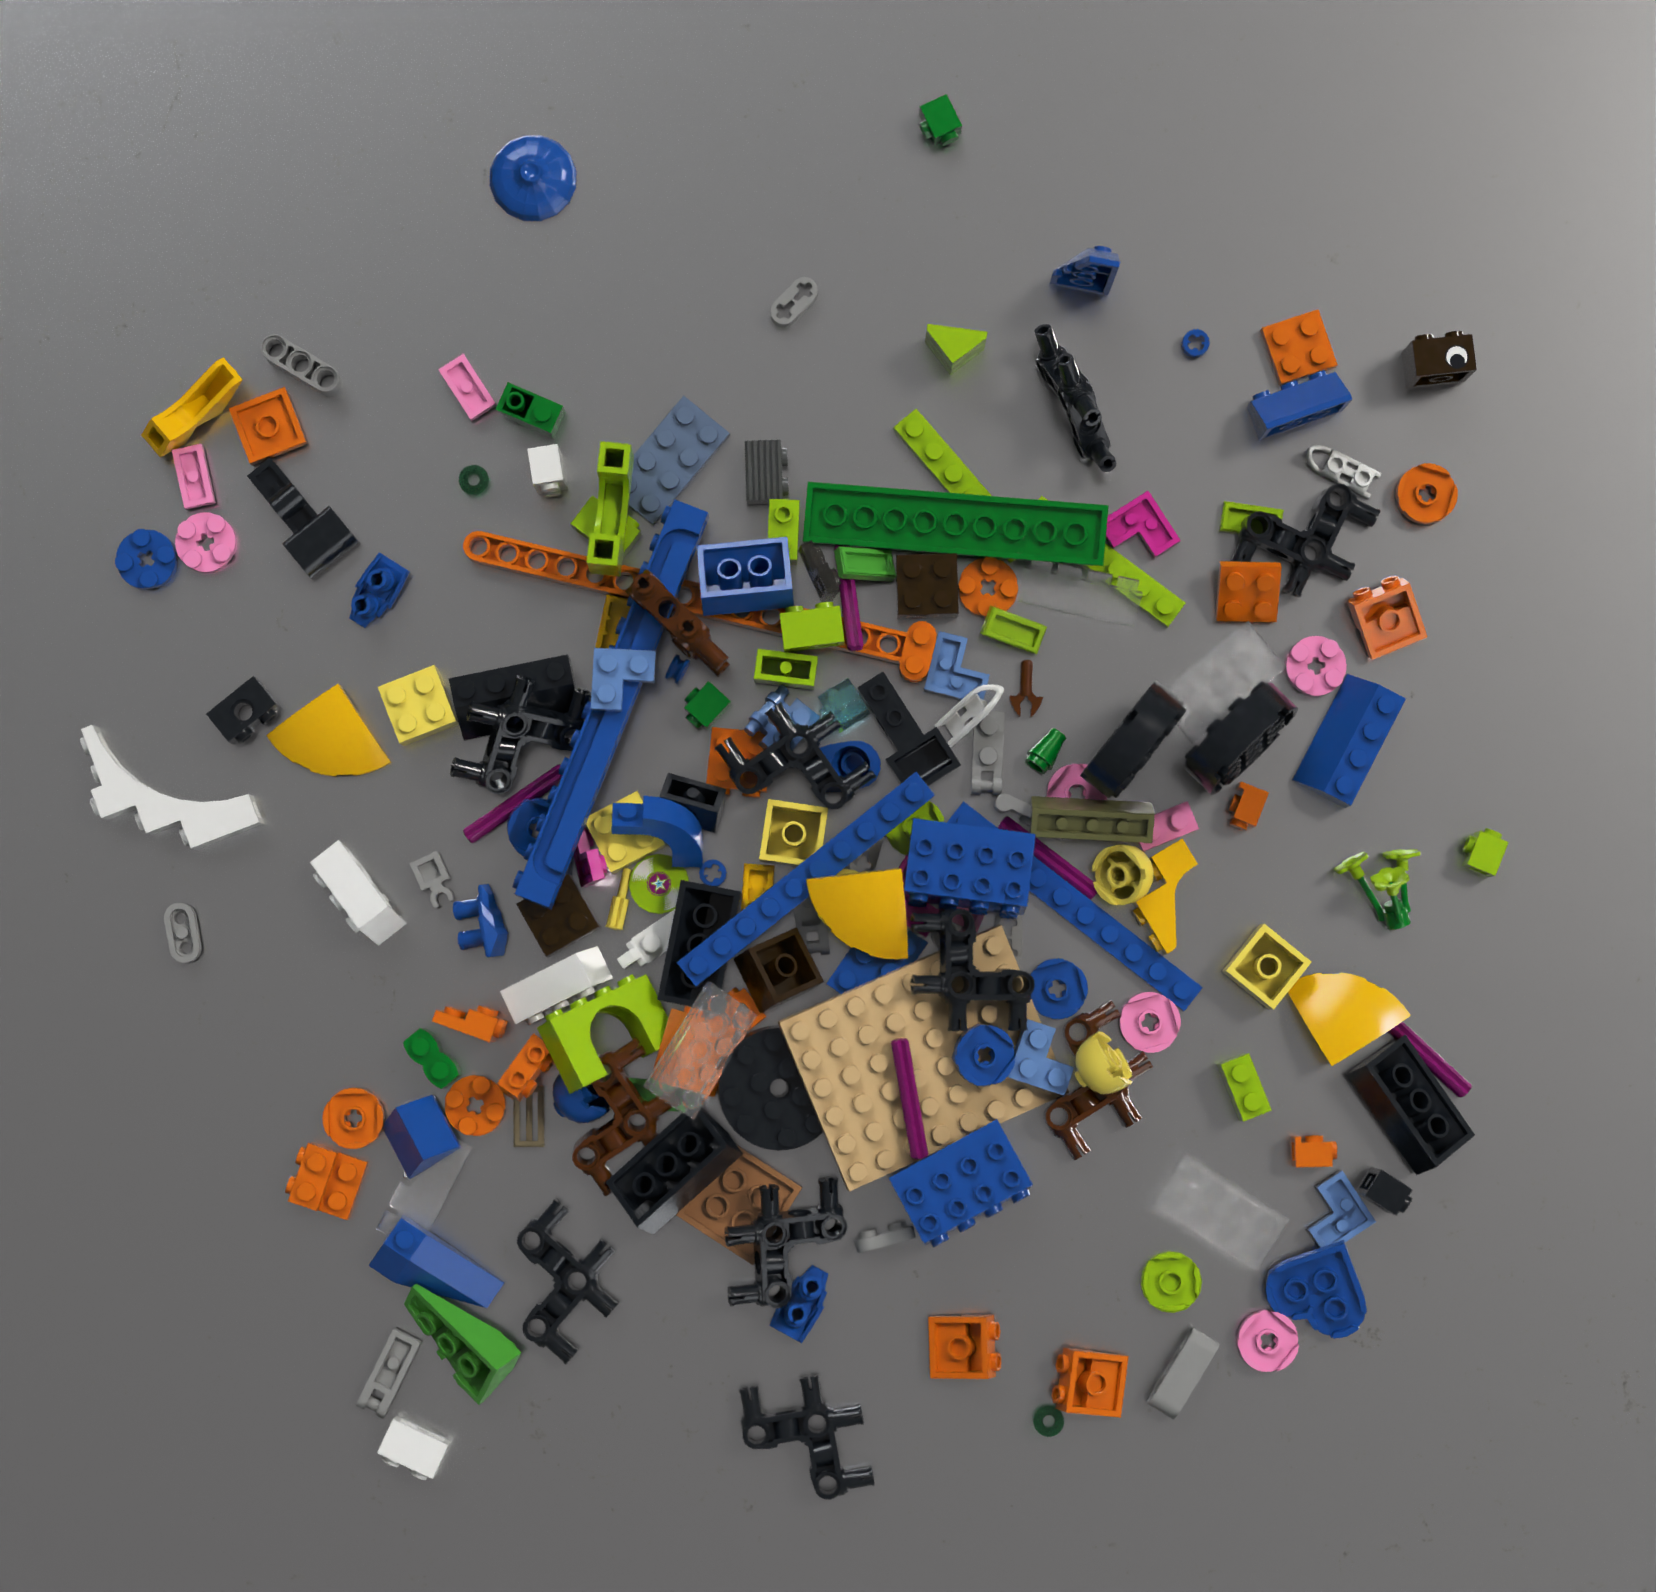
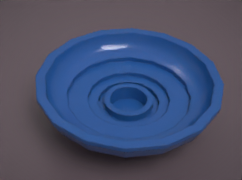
[489,135,577,221]

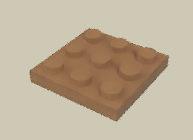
[676,1144,802,1265]

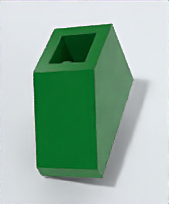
[496,382,566,439]

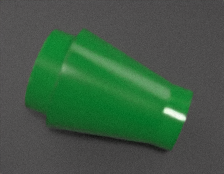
[1025,728,1066,774]

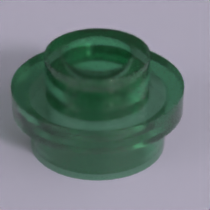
[459,465,489,495]
[1033,1405,1064,1437]

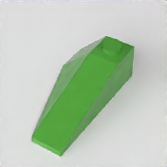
[404,1284,522,1405]

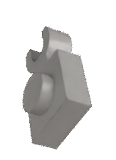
[409,851,454,908]

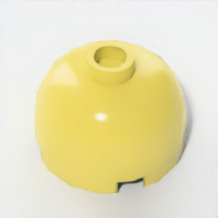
[1092,844,1154,905]
[1075,1031,1132,1094]

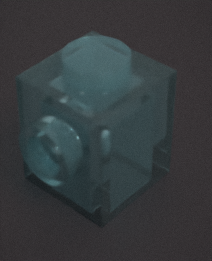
[818,678,870,733]

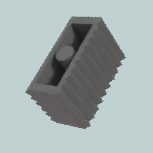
[745,440,789,505]

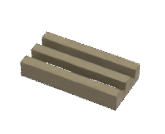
[513,1086,545,1147]

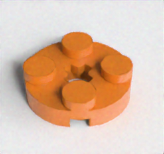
[1396,463,1458,525]
[958,557,1018,618]
[445,1075,506,1136]
[322,1088,385,1149]

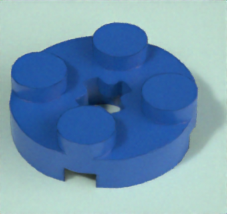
[115,529,178,590]
[507,798,551,856]
[1030,958,1088,1019]
[952,1024,1015,1086]

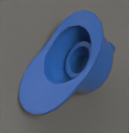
[820,741,881,792]

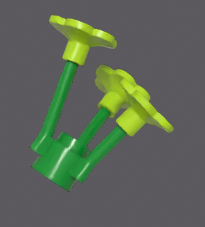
[1334,849,1421,930]

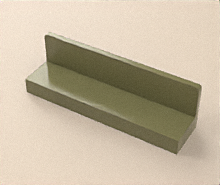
[1030,796,1155,843]

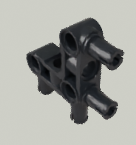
[1034,324,1116,472]
[1230,483,1380,597]
[450,675,591,794]
[715,702,876,809]
[911,909,1035,1031]
[724,1177,848,1308]
[517,1199,619,1365]
[739,1375,875,1500]

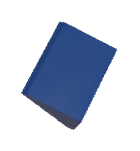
[383,1095,461,1179]

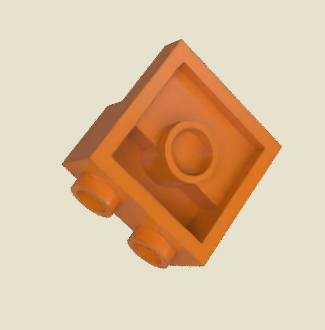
[1347,576,1427,660]
[706,727,767,798]
[432,1005,508,1042]
[497,1033,554,1102]
[285,1142,369,1220]
[928,1315,1001,1379]
[1052,1347,1129,1418]

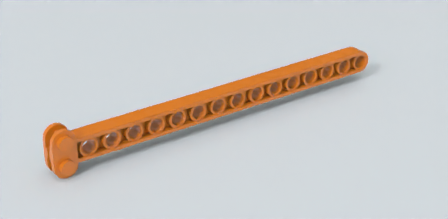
[463,531,937,683]

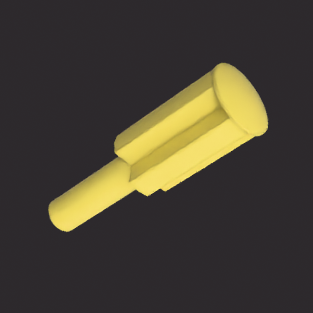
[605,868,632,930]

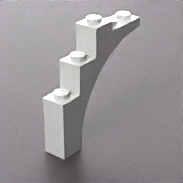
[80,725,264,850]

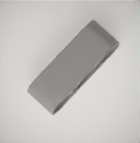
[261,334,343,397]
[1147,1327,1219,1420]

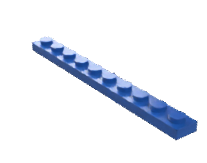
[677,772,935,986]
[947,801,1203,1012]

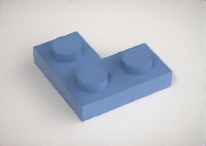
[924,631,990,700]
[591,648,656,712]
[1008,1019,1074,1096]
[1307,1170,1376,1248]

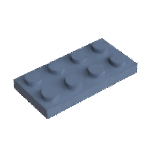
[629,395,730,526]

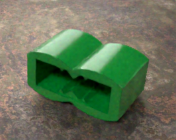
[403,1028,462,1089]

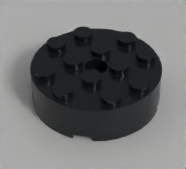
[1080,680,1187,798]
[1184,680,1298,795]
[717,1026,823,1150]

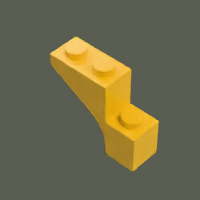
[141,357,243,457]
[1132,838,1198,955]

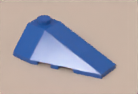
[1050,246,1120,295]
[368,1214,504,1308]

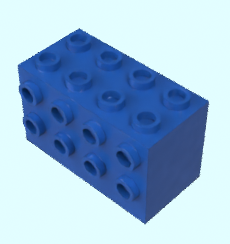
[904,818,1036,919]
[889,1119,1033,1248]

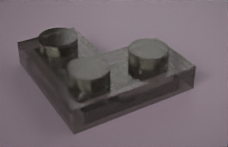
[798,540,841,603]

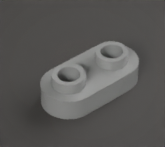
[164,903,202,963]
[854,1221,916,1253]

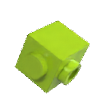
[1461,828,1509,877]

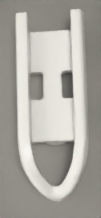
[1306,445,1381,499]
[934,684,1004,747]

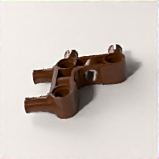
[625,569,730,677]
[1044,1000,1153,1160]
[572,1037,680,1196]

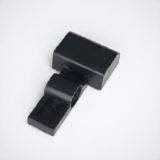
[247,457,359,580]
[858,672,961,786]

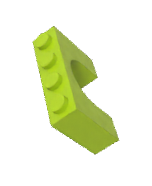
[586,441,634,577]
[537,974,668,1094]

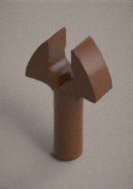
[1009,660,1043,718]

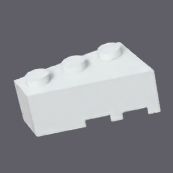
[310,840,407,946]
[500,946,613,1025]

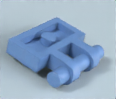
[744,685,820,751]

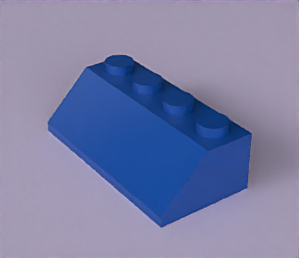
[1292,674,1406,808]

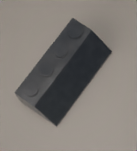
[449,654,576,741]
[657,880,742,1012]
[1347,1035,1475,1175]
[605,1102,743,1235]

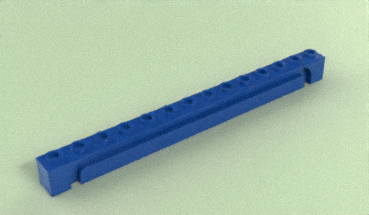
[512,499,709,910]

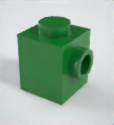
[919,94,962,146]
[684,681,732,730]

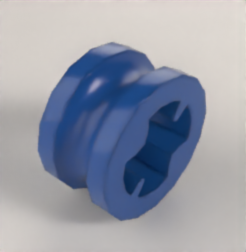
[1182,329,1210,358]
[665,654,690,685]
[699,859,727,887]

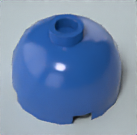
[553,1073,610,1124]

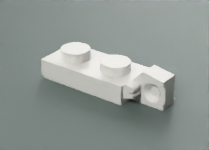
[617,909,675,969]

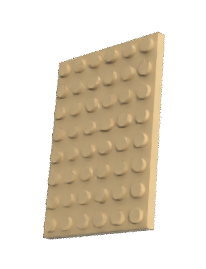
[778,924,1069,1192]

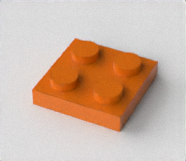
[1260,309,1338,386]
[229,387,308,465]
[1215,561,1282,622]

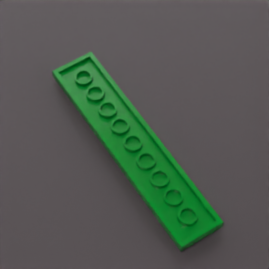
[803,482,1109,566]

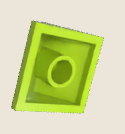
[925,324,988,375]

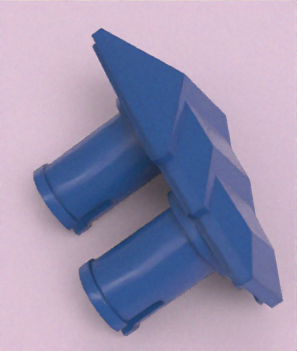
[349,552,410,628]
[453,884,508,958]
[769,1265,828,1343]

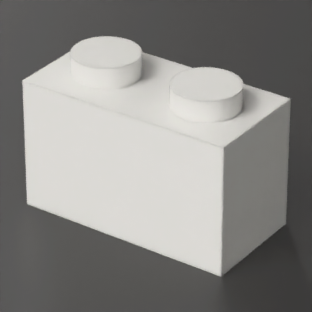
[527,444,568,497]
[377,1416,452,1480]

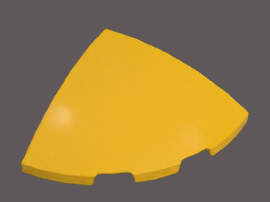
[266,684,392,777]
[806,868,908,959]
[1288,972,1411,1066]

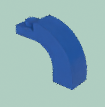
[612,796,703,868]

